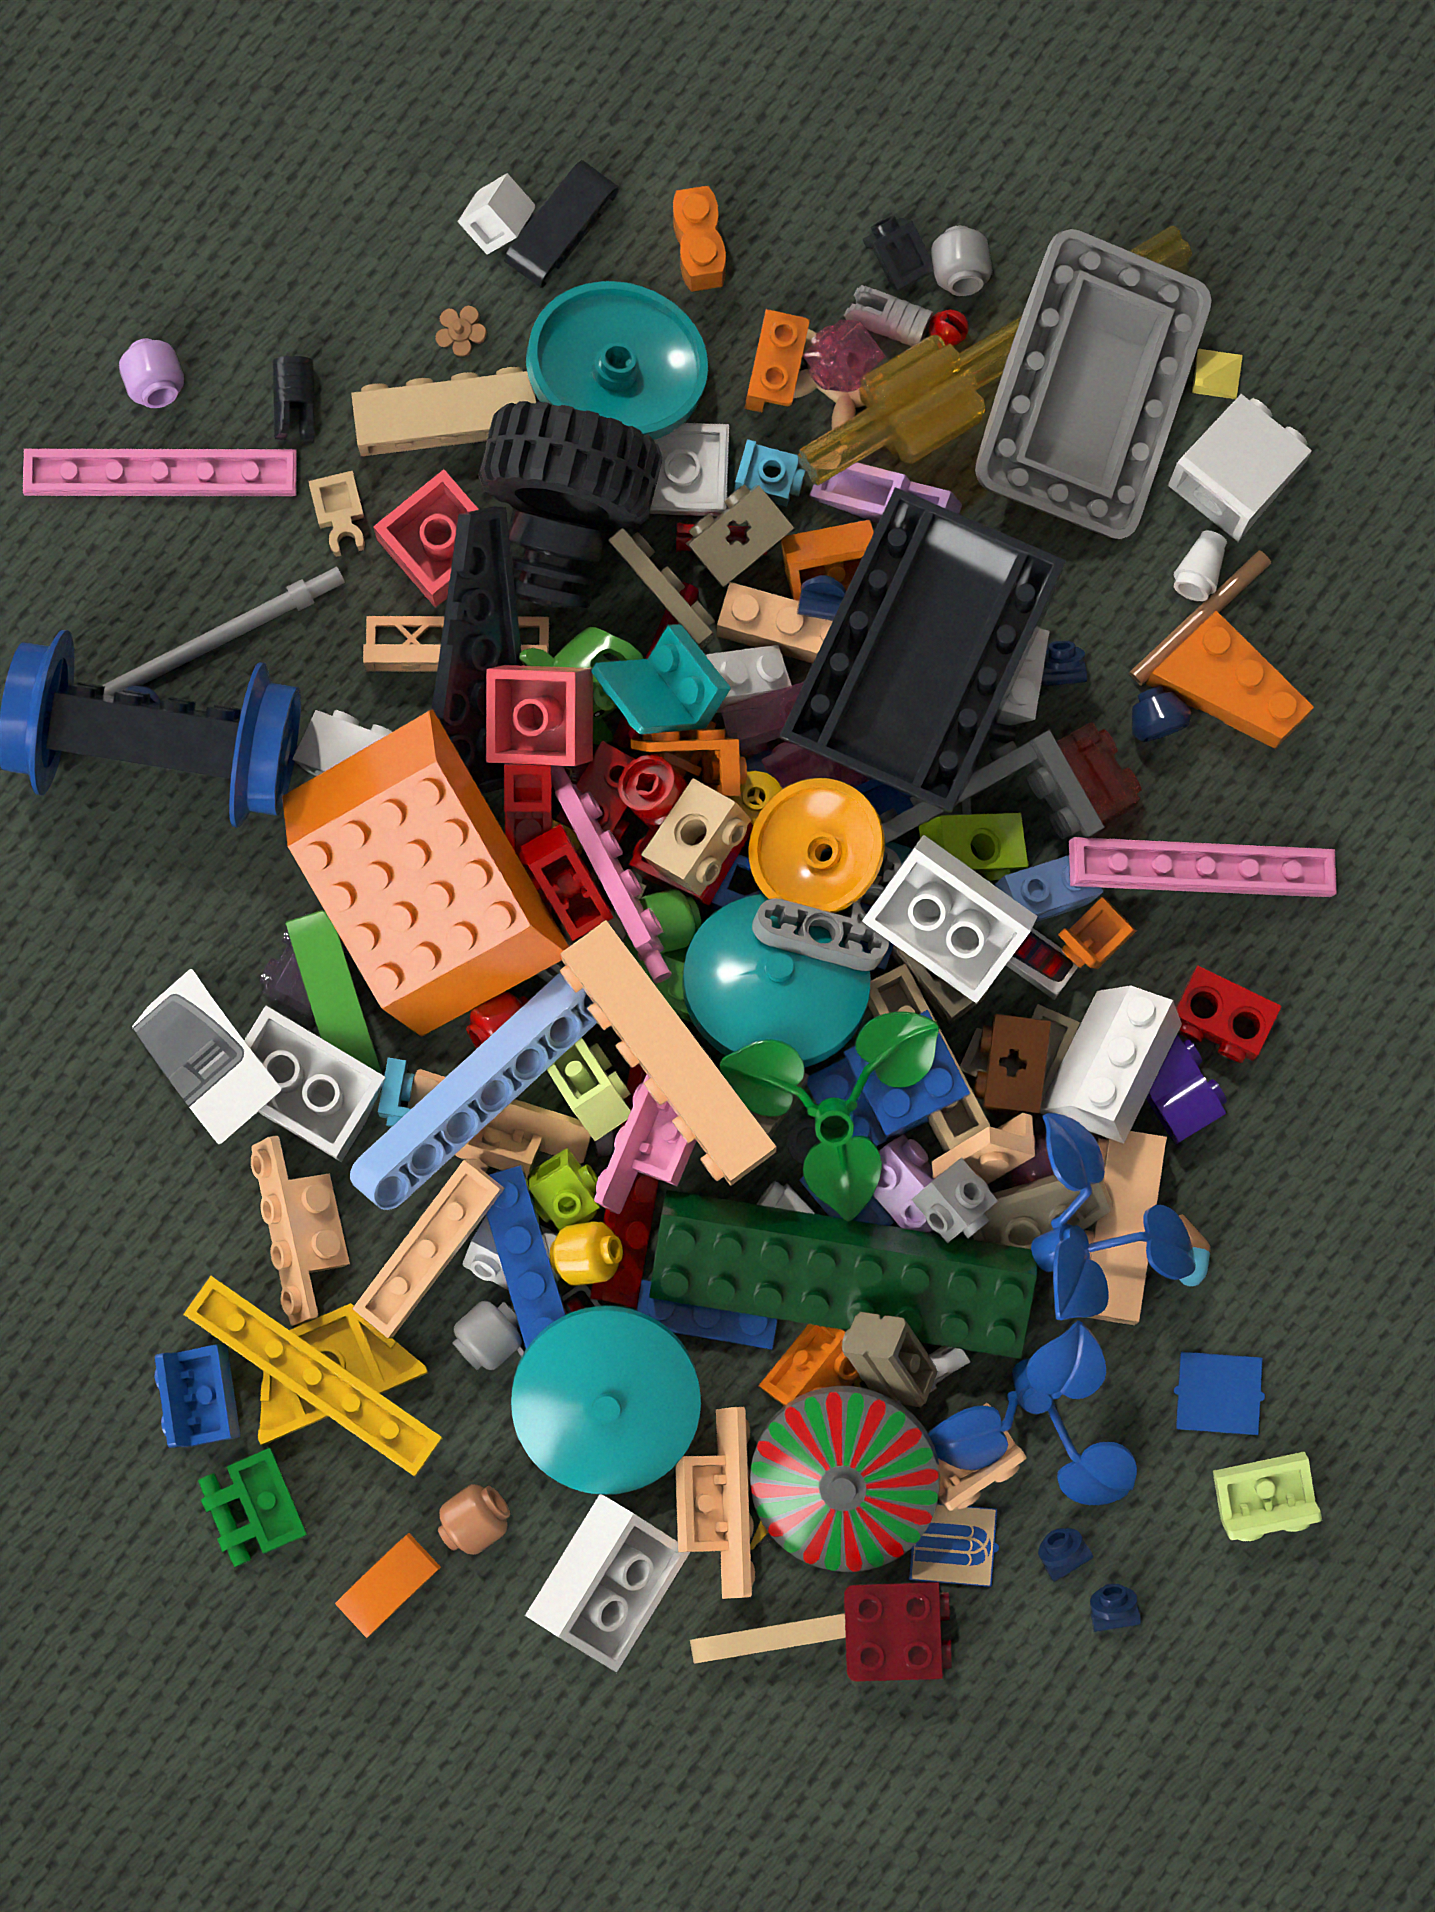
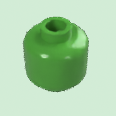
[639,889,701,954]

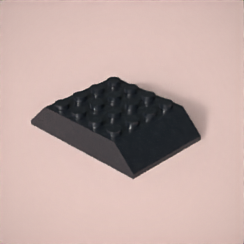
[779,487,1066,813]

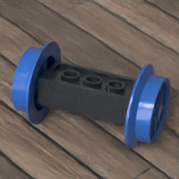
[0,630,301,828]

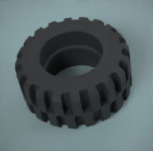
[479,401,663,531]

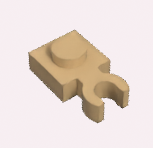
[308,471,365,557]

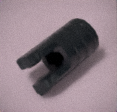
[273,356,315,442]

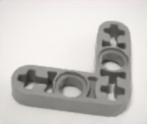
[752,846,901,971]

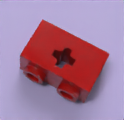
[520,824,613,941]

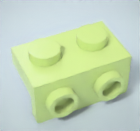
[1213,1452,1322,1541]

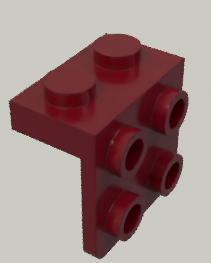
[844,1582,952,1682]

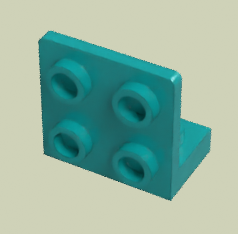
[591,624,731,734]

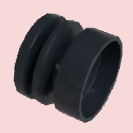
[508,510,607,609]

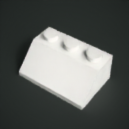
[862,835,1038,1004]
[1040,986,1182,1144]
[244,1006,386,1162]
[525,1494,690,1672]

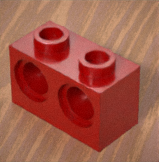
[1176,965,1282,1063]

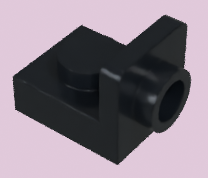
[862,215,934,290]

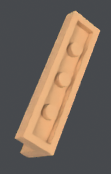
[363,616,549,672]
[352,1158,505,1338]

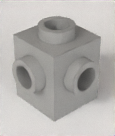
[911,1157,998,1243]

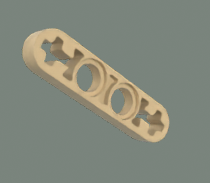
[690,1613,846,1664]

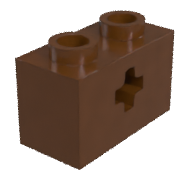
[974,1014,1051,1119]

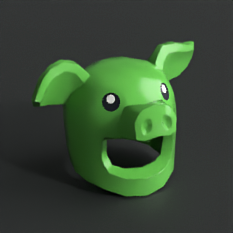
[519,627,643,745]

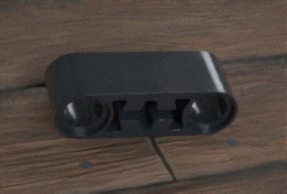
[504,160,619,288]

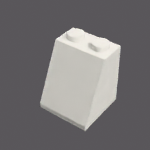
[1168,394,1312,542]

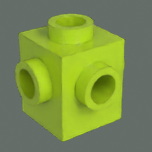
[529,1147,600,1231]

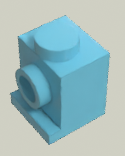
[735,439,806,507]

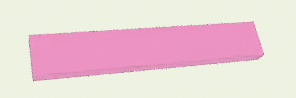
[23,449,297,496]
[1069,837,1337,897]

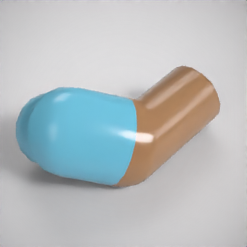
[1179,1214,1211,1286]

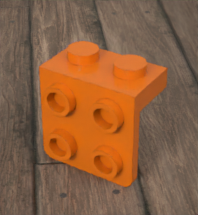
[631,728,747,796]

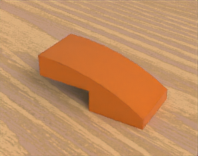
[335,1533,441,1638]

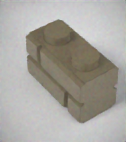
[842,1312,938,1407]

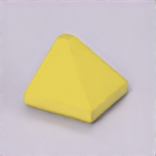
[1192,349,1243,399]

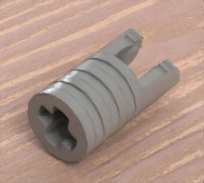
[844,285,933,350]

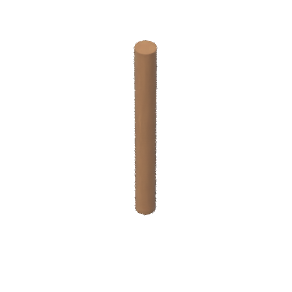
[1129,550,1271,686]

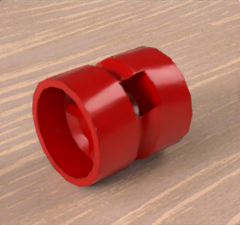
[618,755,689,832]

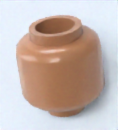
[438,1484,510,1555]

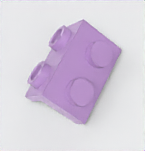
[873,1134,934,1233]

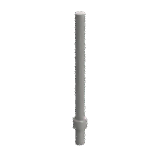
[101,567,345,696]

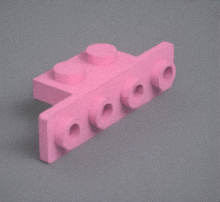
[594,1075,697,1214]

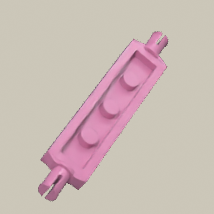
[552,765,672,983]

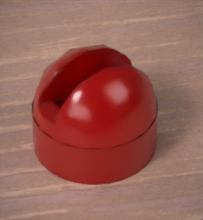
[929,309,969,347]

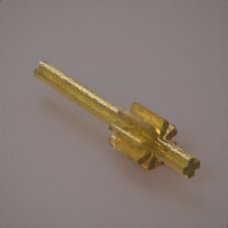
[797,226,1192,486]

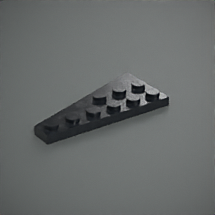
[432,506,523,794]

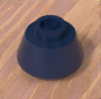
[1132,686,1192,742]

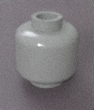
[931,225,993,296]
[452,1301,522,1370]

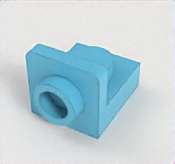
[378,1057,415,1127]

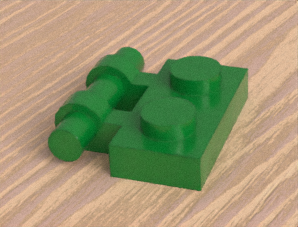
[198,1448,308,1567]

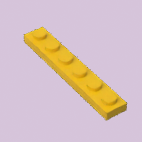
[184,1276,443,1477]

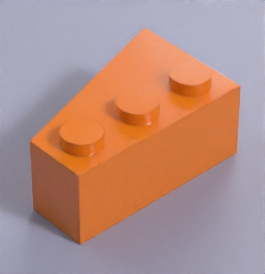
[1146,611,1314,749]

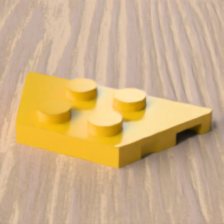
[258,1303,428,1446]

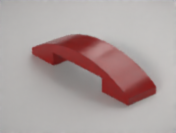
[504,764,553,915]

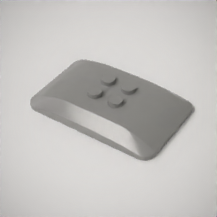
[975,229,1212,539]

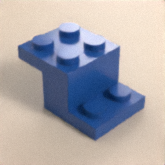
[807,1010,970,1147]

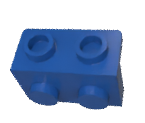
[155,1344,240,1448]

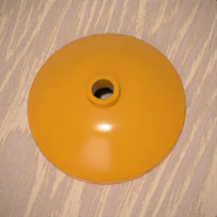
[748,778,885,913]

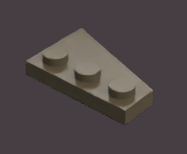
[609,528,715,649]
[973,1175,1112,1249]

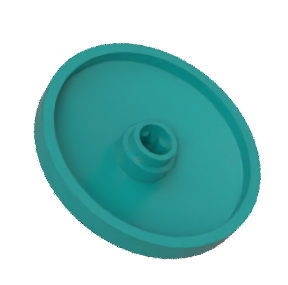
[526,281,708,440]
[682,894,871,1068]
[511,1306,701,1495]

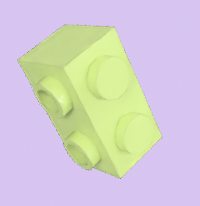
[547,1037,631,1141]

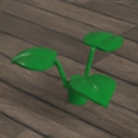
[720,1012,939,1222]

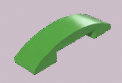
[286,910,383,1075]

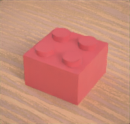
[373,469,479,608]
[486,665,593,766]

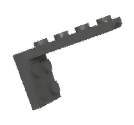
[879,730,1105,844]

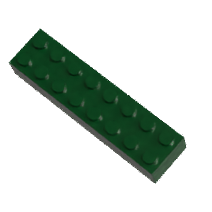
[649,1190,1037,1359]

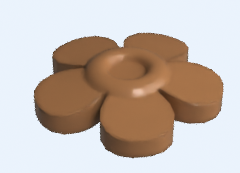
[435,306,487,357]

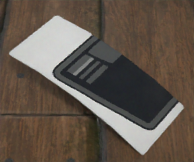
[132,969,281,1144]

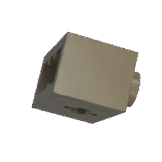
[686,484,794,587]

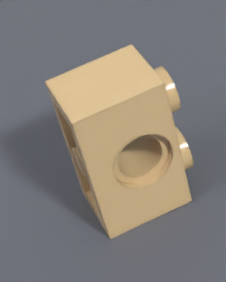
[642,778,751,896]

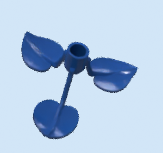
[1031,1113,1196,1320]
[928,1320,1137,1505]

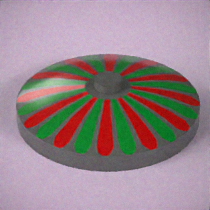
[750,1386,941,1572]

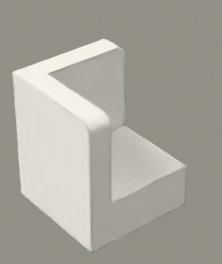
[458,173,535,254]

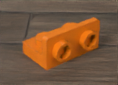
[745,309,809,412]
[759,1324,859,1406]

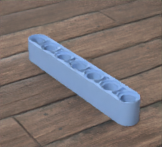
[350,973,597,1210]

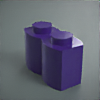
[1146,1035,1227,1145]

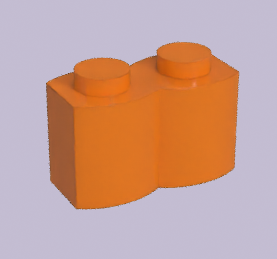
[673,186,726,292]

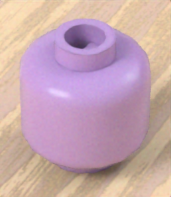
[119,338,184,408]

